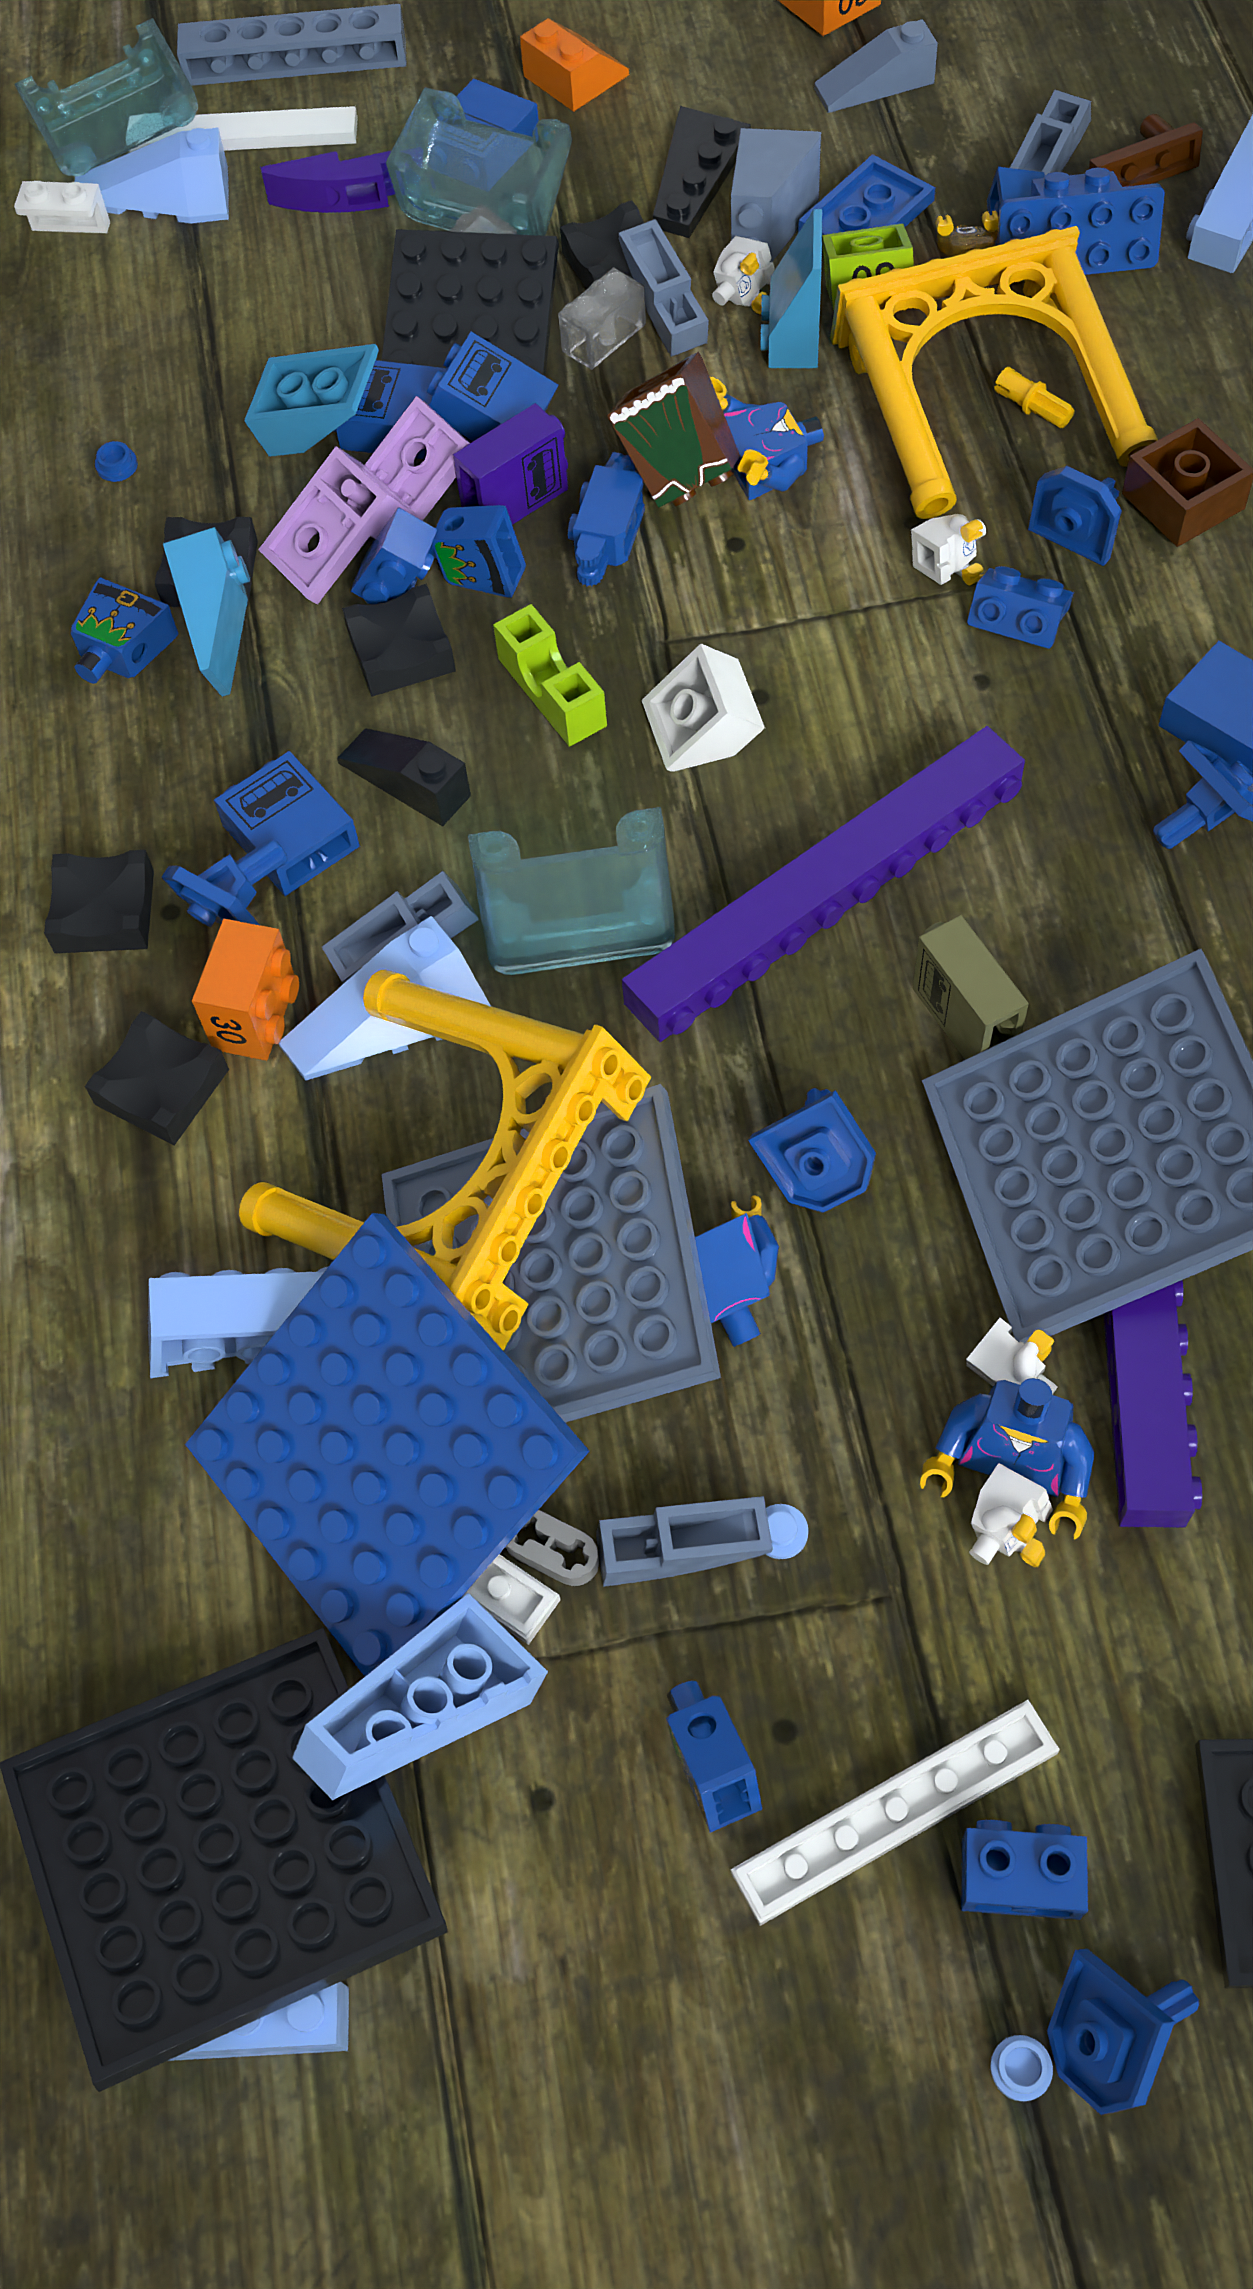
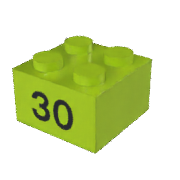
[822,224,914,310]

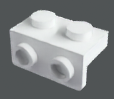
[14,181,110,233]

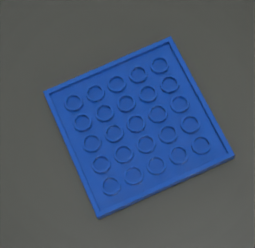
[185,1213,590,1676]

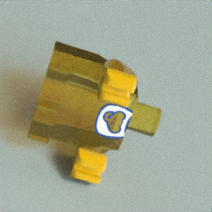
[935,211,999,258]

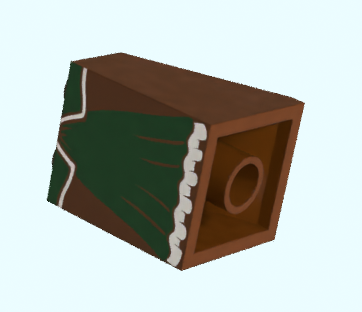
[607,351,740,508]

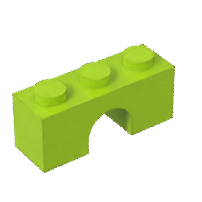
[493,604,607,747]

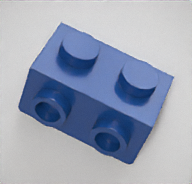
[967,566,1074,648]

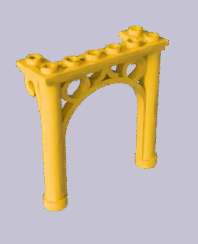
[830,226,1158,519]
[239,970,651,1351]

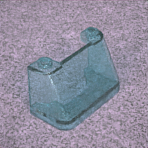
[14,18,198,177]
[386,87,572,235]
[468,807,675,975]

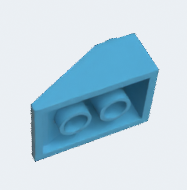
[761,209,822,368]
[244,344,379,457]
[163,527,250,697]

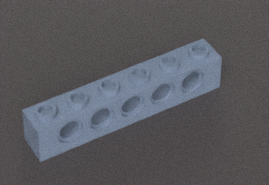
[177,4,406,86]

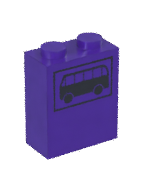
[453,403,568,525]

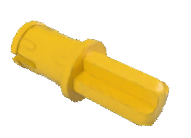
[994,367,1074,428]

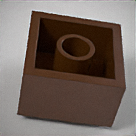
[1122,418,1253,547]

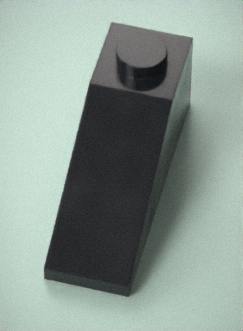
[337,728,471,827]

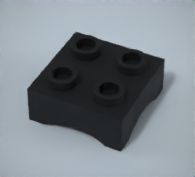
[560,200,644,303]
[155,517,258,607]
[342,583,456,697]
[44,850,154,954]
[85,1011,229,1146]

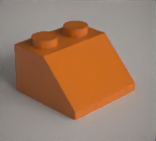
[520,18,629,112]

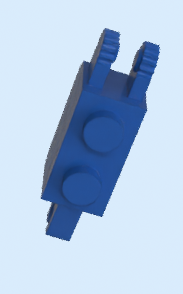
[568,452,645,587]

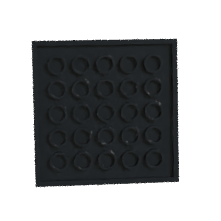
[0,1628,448,2092]

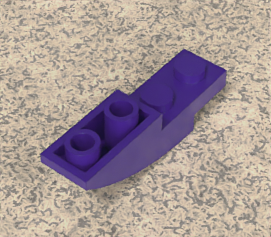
[260,146,424,213]

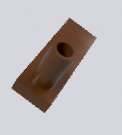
[1089,114,1203,187]

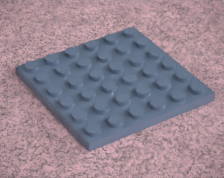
[922,949,1253,1344]
[382,1084,721,1422]

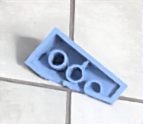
[75,128,229,223]
[279,916,491,1081]

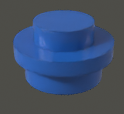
[95,441,138,482]

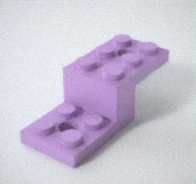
[258,396,470,605]

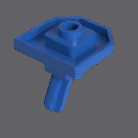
[1028,466,1122,566]
[1153,740,1253,849]
[161,838,288,927]
[748,1088,876,1212]
[1047,1949,1199,2115]

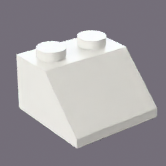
[641,644,765,772]

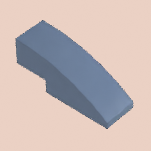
[1010,90,1091,175]
[619,219,709,357]
[322,871,479,983]
[596,1496,773,1587]

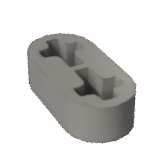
[506,1510,599,1586]

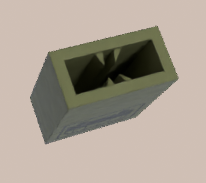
[913,915,1029,1060]

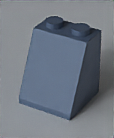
[731,128,821,262]

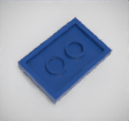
[798,154,935,246]

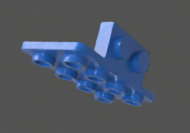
[997,168,1165,282]

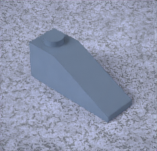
[814,19,938,113]

